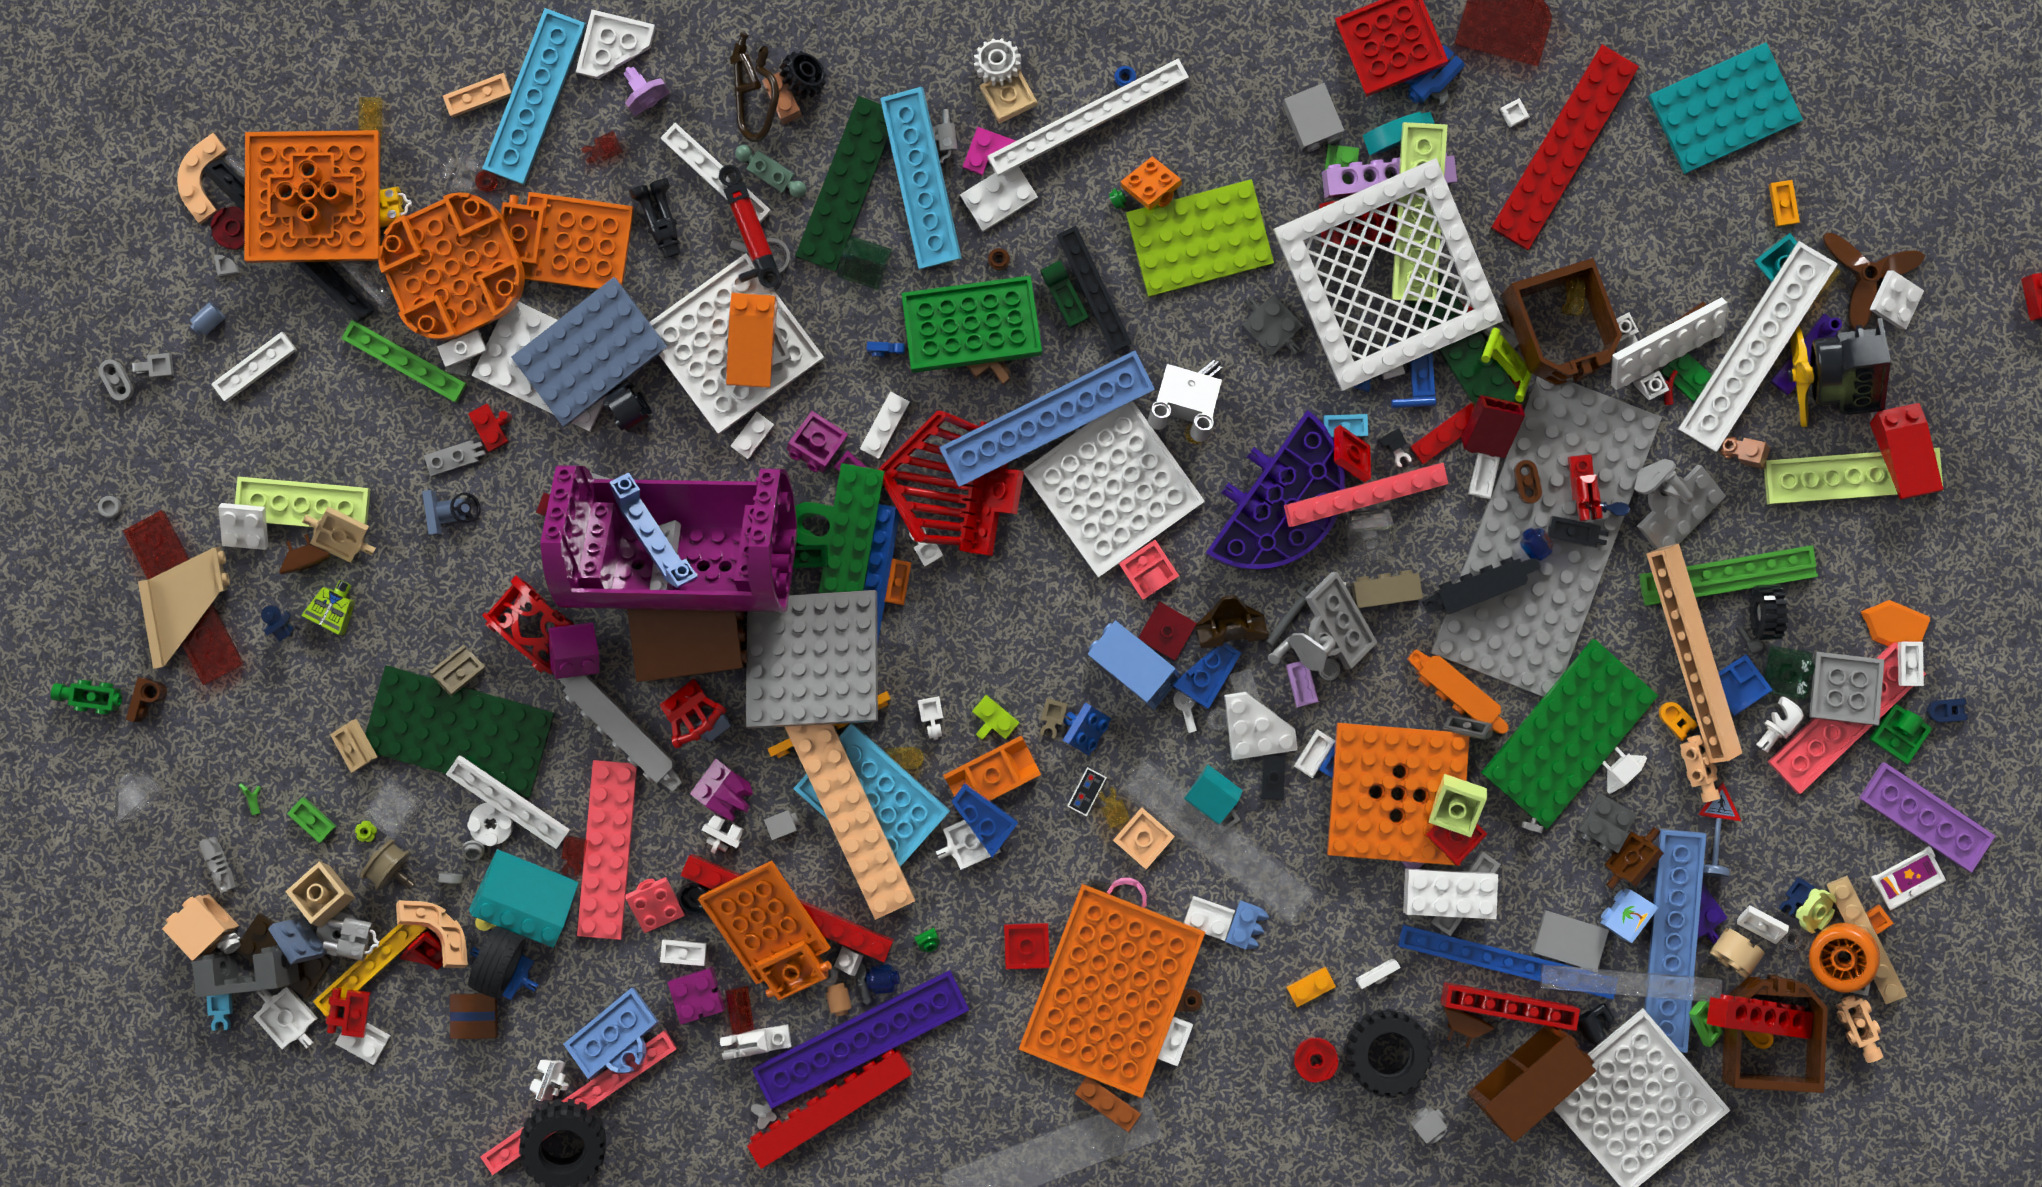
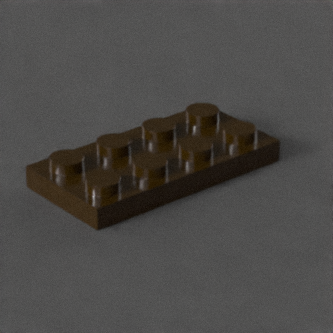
[235,913,333,998]

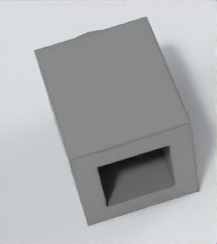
[764,809,800,840]

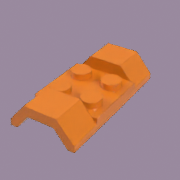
[943,735,1041,801]

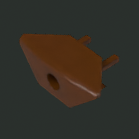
[279,534,330,575]
[1444,1007,1494,1048]

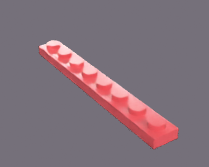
[1284,463,1448,527]

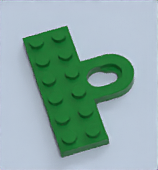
[795,463,885,593]

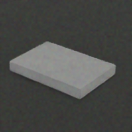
[1532,910,1609,972]

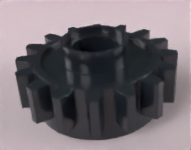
[779,51,826,98]

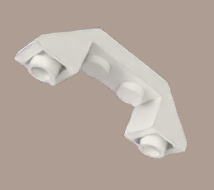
[1616,313,1669,400]

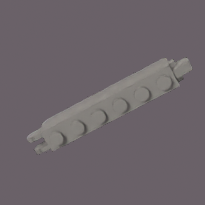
[558,675,683,791]

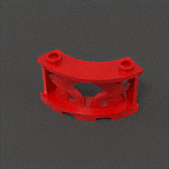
[482,575,575,675]

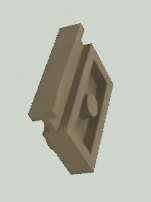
[430,644,485,697]

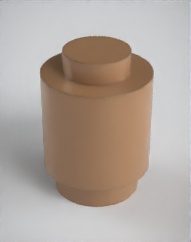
[826,983,852,1017]

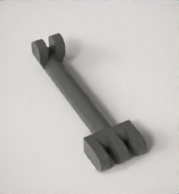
[1262,580,1315,649]

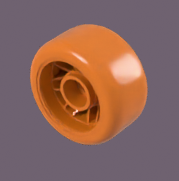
[1809,923,1880,993]

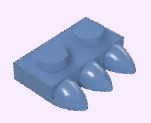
[1225,900,1269,949]

